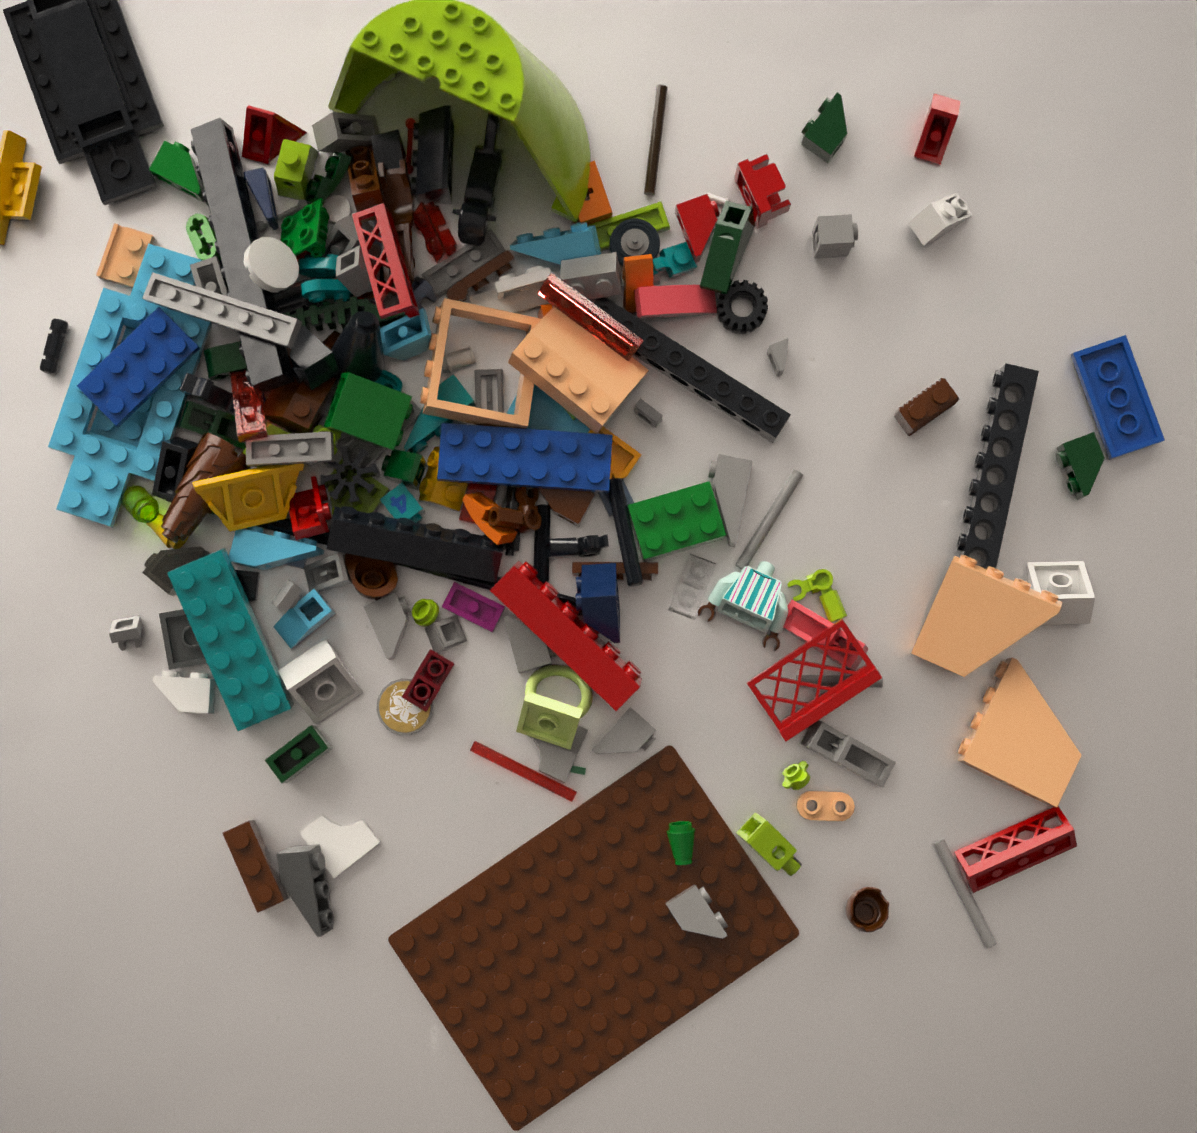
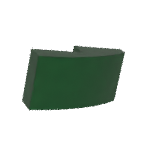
[306,151,352,203]

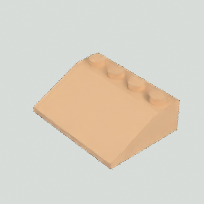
[508,300,649,434]

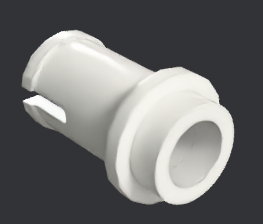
[442,346,476,373]

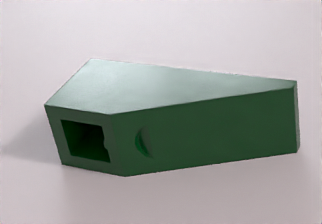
[700,201,755,295]

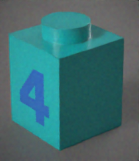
[380,482,425,523]

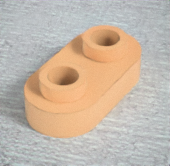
[796,791,855,821]

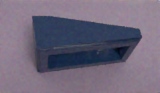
[243,167,279,231]

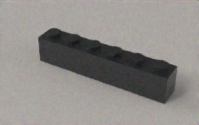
[326,506,503,583]

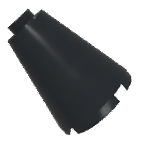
[330,311,384,382]

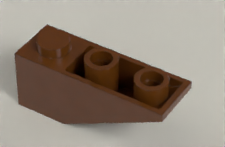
[345,145,385,223]
[538,488,595,527]

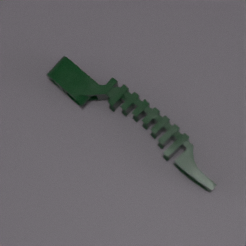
[204,297,407,381]

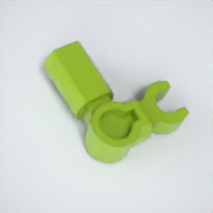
[787,569,847,623]

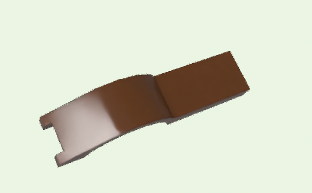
[378,159,414,284]

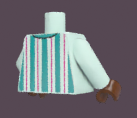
[698,561,788,651]

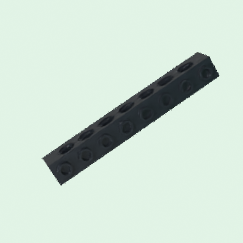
[584,297,791,443]
[956,363,1039,569]

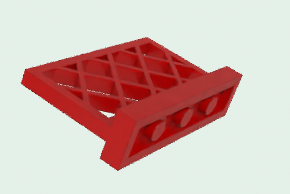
[747,619,882,741]

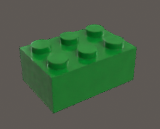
[627,481,726,562]

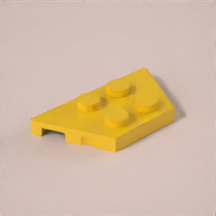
[192,464,304,532]

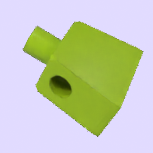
[274,139,319,201]
[736,812,802,876]

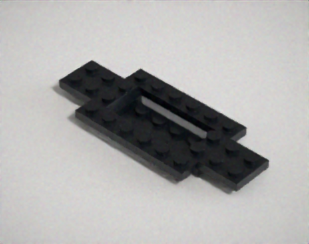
[2,0,164,205]

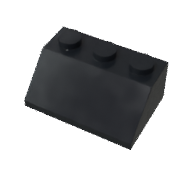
[411,105,455,204]

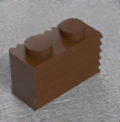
[894,378,960,436]

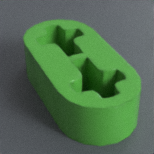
[186,213,221,261]

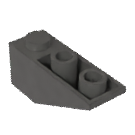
[276,844,334,937]

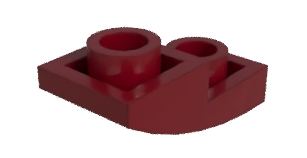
[402,649,454,712]

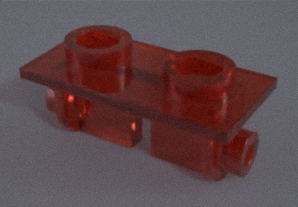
[414,202,457,263]

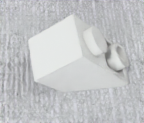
[908,193,972,245]
[153,671,216,714]

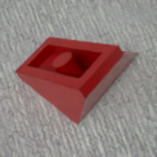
[242,105,308,164]

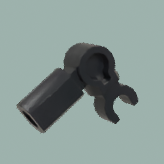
[545,535,609,558]

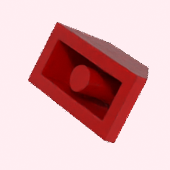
[914,93,961,165]
[675,194,720,263]

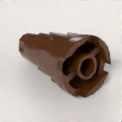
[161,432,251,543]

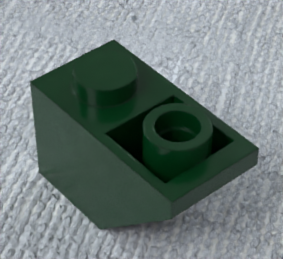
[801,92,848,163]
[1056,432,1105,500]

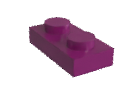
[442,582,506,633]

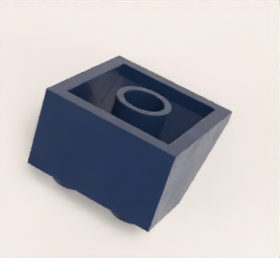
[576,563,620,643]

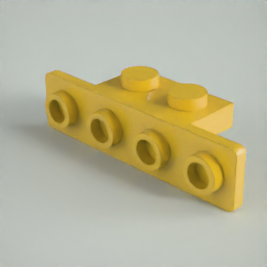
[0,130,42,245]

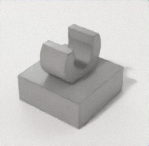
[109,615,143,651]

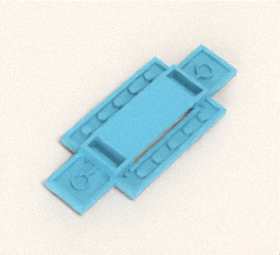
[48,243,212,528]

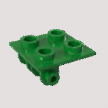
[280,198,330,258]

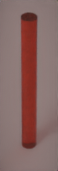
[470,741,577,802]

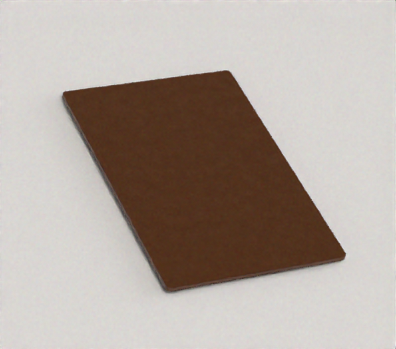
[388,745,799,1131]

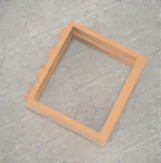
[420,298,541,429]

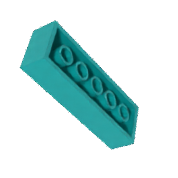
[167,548,294,731]

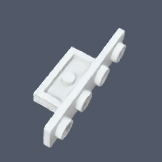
[470,266,565,324]

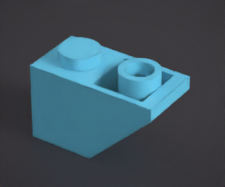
[273,589,336,649]

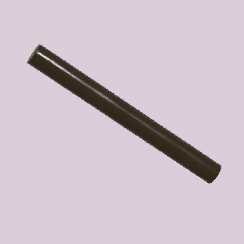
[644,85,667,195]

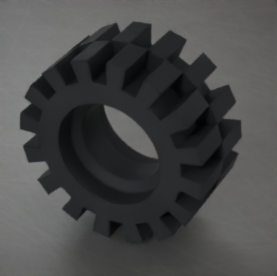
[717,280,768,334]

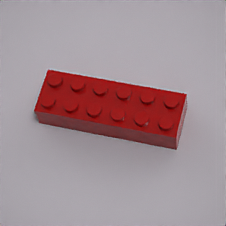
[490,561,642,711]

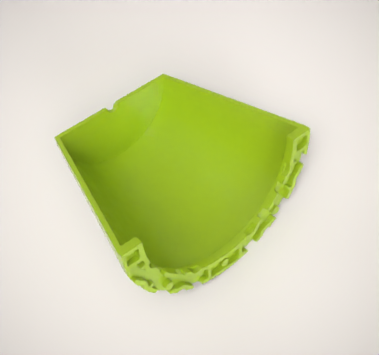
[328,0,591,223]

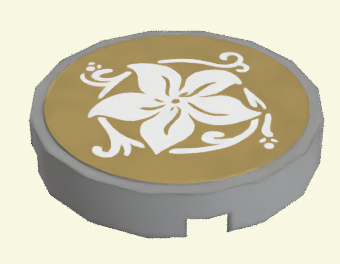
[376,678,434,735]

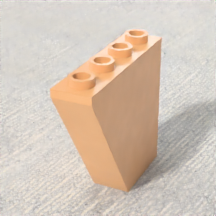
[911,555,1062,677]
[958,657,1082,807]

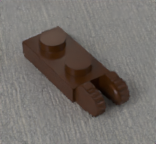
[446,250,515,302]

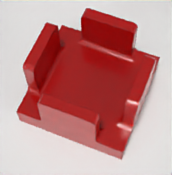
[734,154,791,229]

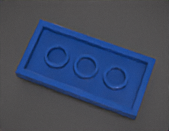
[77,307,201,428]
[1071,335,1165,460]

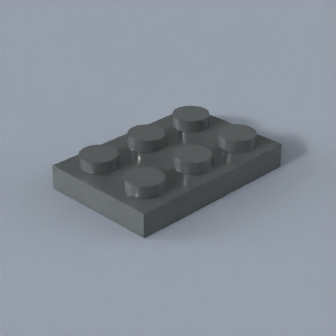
[159,609,207,670]

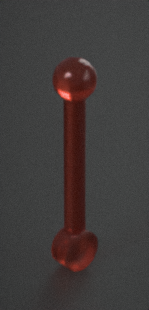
[405,118,416,174]

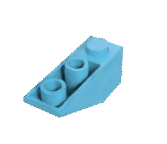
[510,222,601,265]
[229,526,325,570]

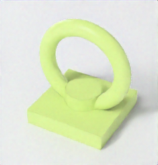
[516,665,593,750]

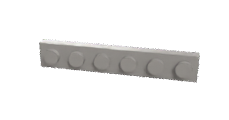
[142,272,302,349]

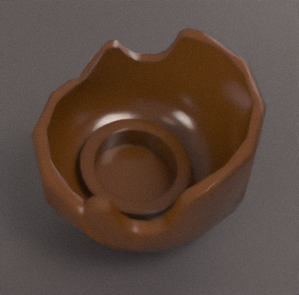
[845,887,889,932]

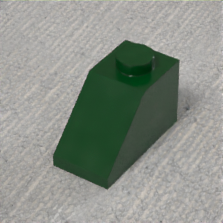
[381,449,427,490]

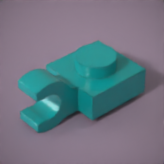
[653,242,697,278]

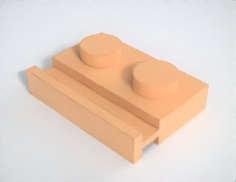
[96,223,155,289]

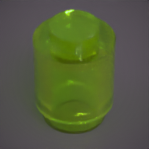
[121,485,159,523]

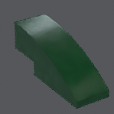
[177,400,262,451]

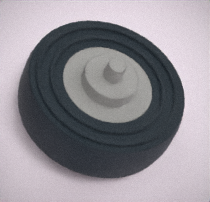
[610,219,660,267]

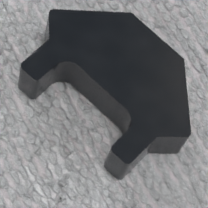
[180,373,251,417]

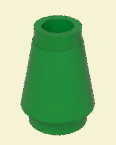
[666,821,695,865]

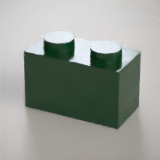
[265,725,333,783]

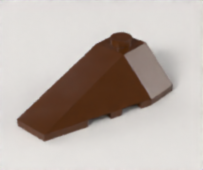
[259,330,341,433]

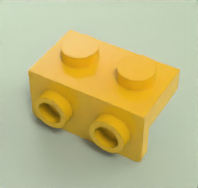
[419,447,468,511]

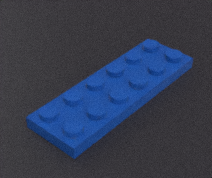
[437,423,613,493]

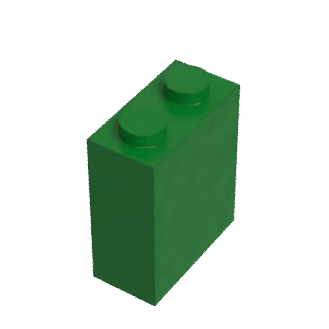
[324,372,413,450]

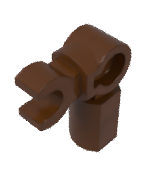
[488,487,542,533]

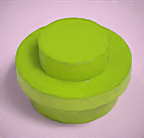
[412,599,439,627]

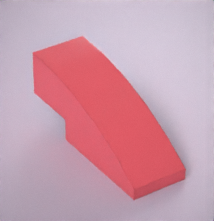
[634,285,717,319]
[784,600,869,670]

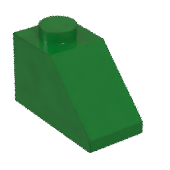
[149,140,204,202]

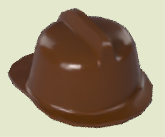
[345,553,398,601]

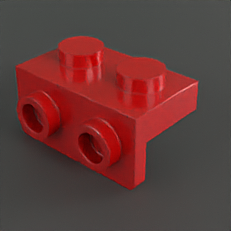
[289,476,332,540]

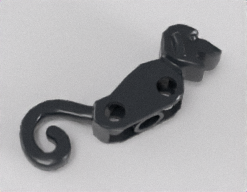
[452,113,504,246]

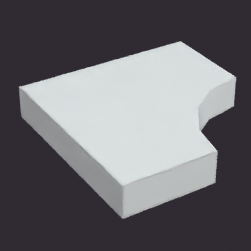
[300,815,381,878]

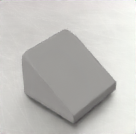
[767,338,788,377]
[425,615,467,653]

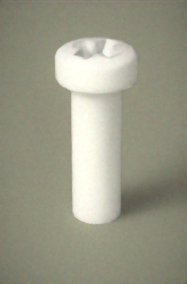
[706,192,730,207]

